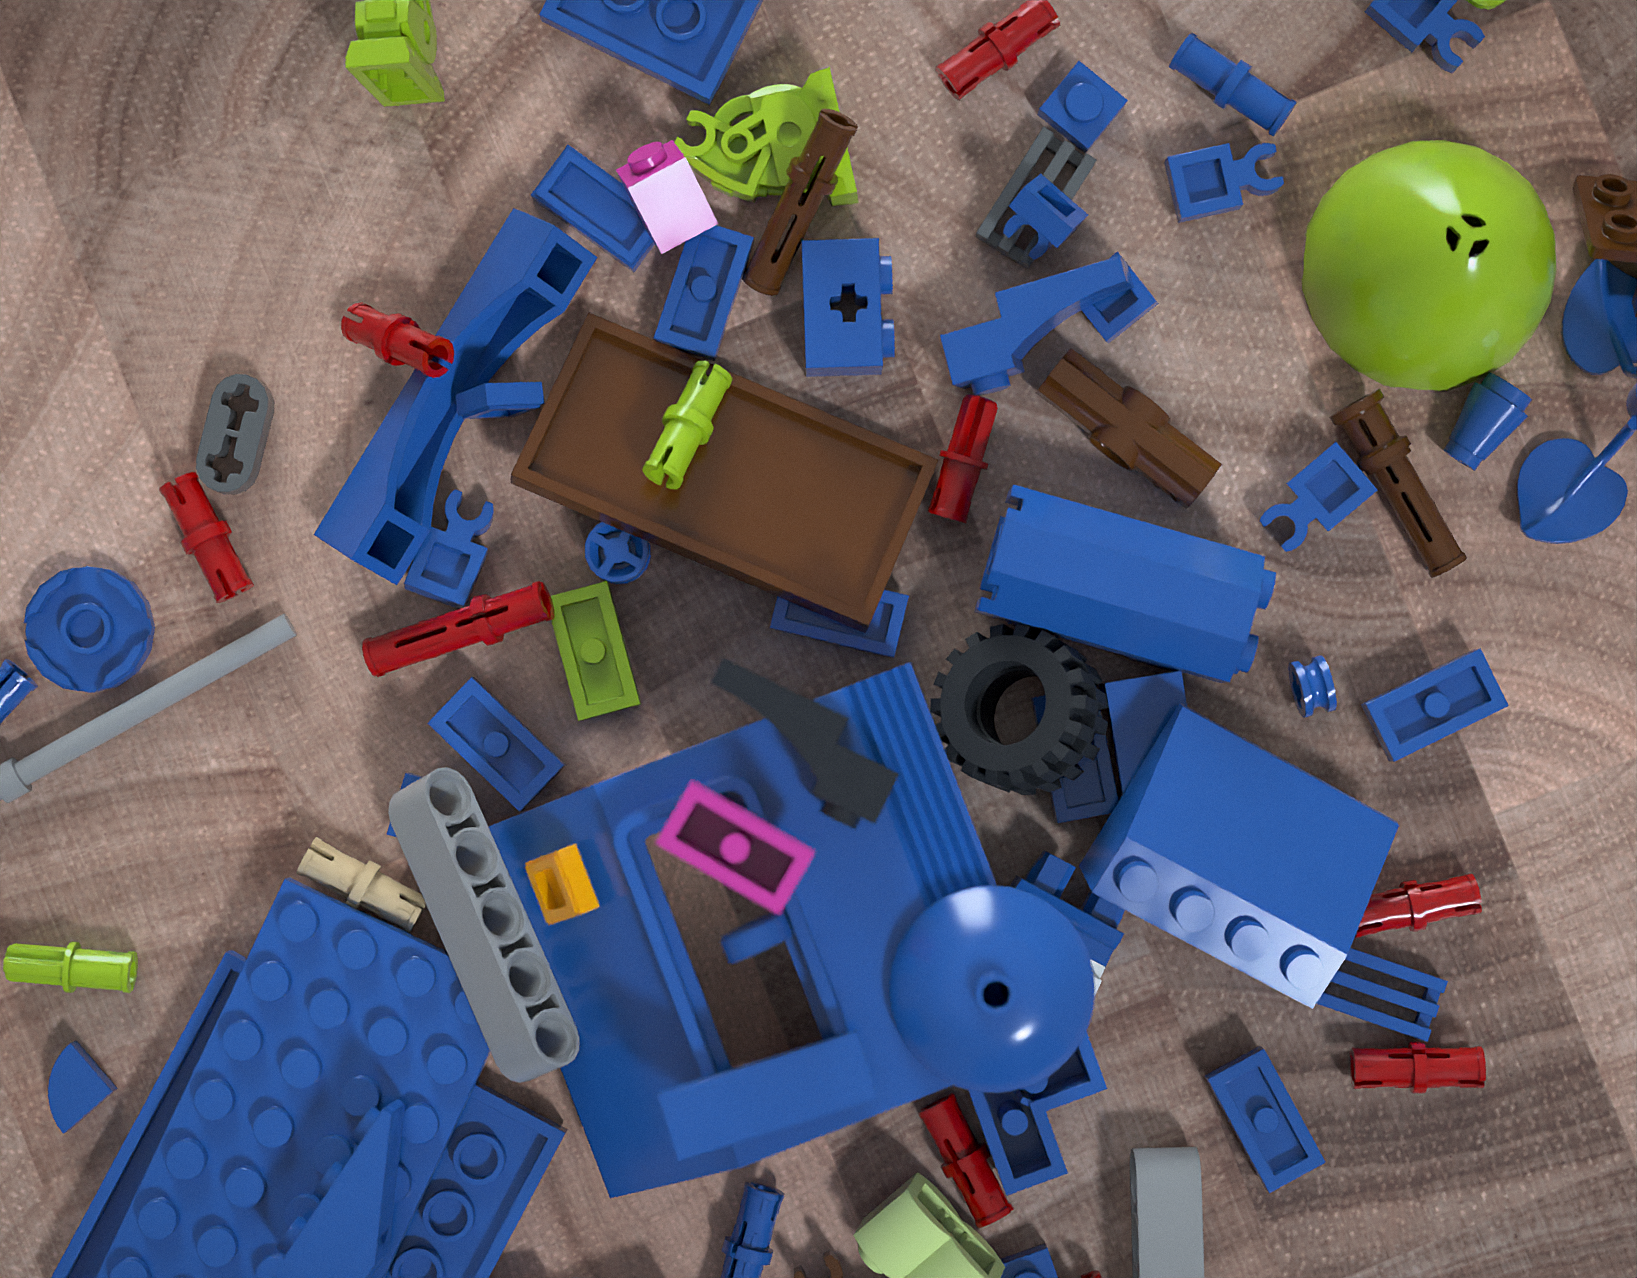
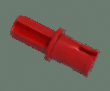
[927,394,998,523]

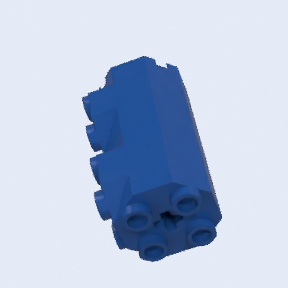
[974,484,1276,683]

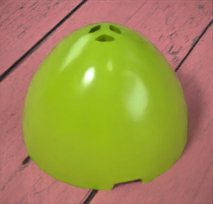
[1302,140,1557,391]

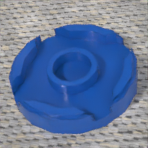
[24,566,155,693]

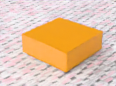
[525,843,600,925]

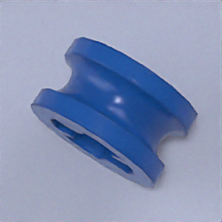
[1288,655,1337,718]

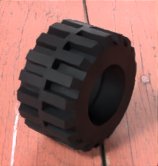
[930,623,1108,795]

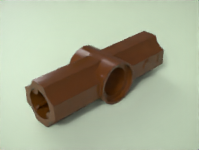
[1036,348,1222,509]

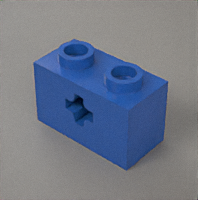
[802,238,895,377]

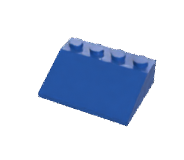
[1079,703,1399,1009]

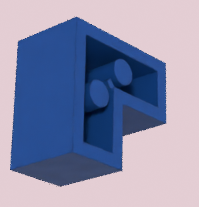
[967,1031,1107,1196]

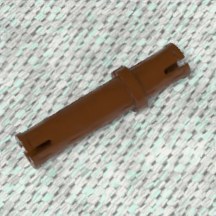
[742,108,858,296]

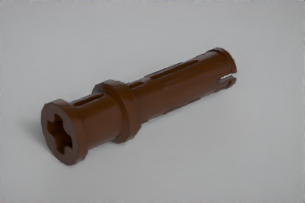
[1330,389,1467,578]

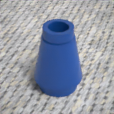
[1443,372,1532,471]

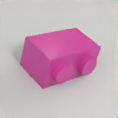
[655,780,815,915]

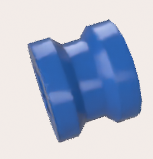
[585,522,651,584]

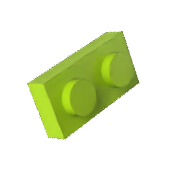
[551,581,642,721]

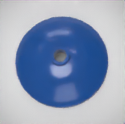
[889,885,1095,1093]

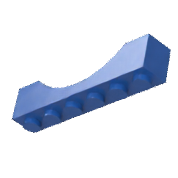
[313,208,597,585]

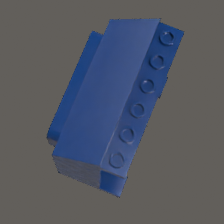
[489,662,1008,1199]

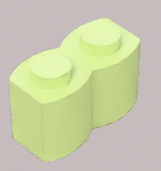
[853,1172,1005,1278]

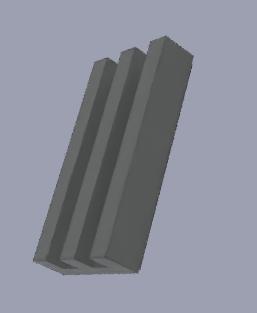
[975,126,1097,270]

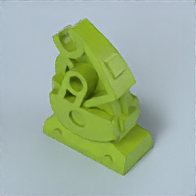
[345,0,445,107]
[674,67,858,206]

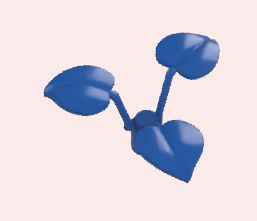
[1517,259,1637,544]

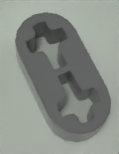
[196,374,275,495]

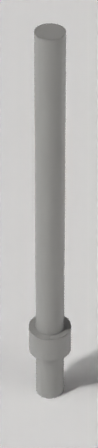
[0,614,297,803]

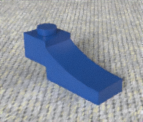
[940,256,1134,396]

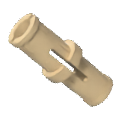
[296,837,426,934]

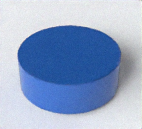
[720,912,793,964]

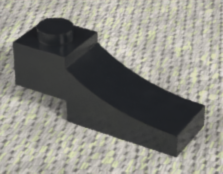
[711,658,899,829]

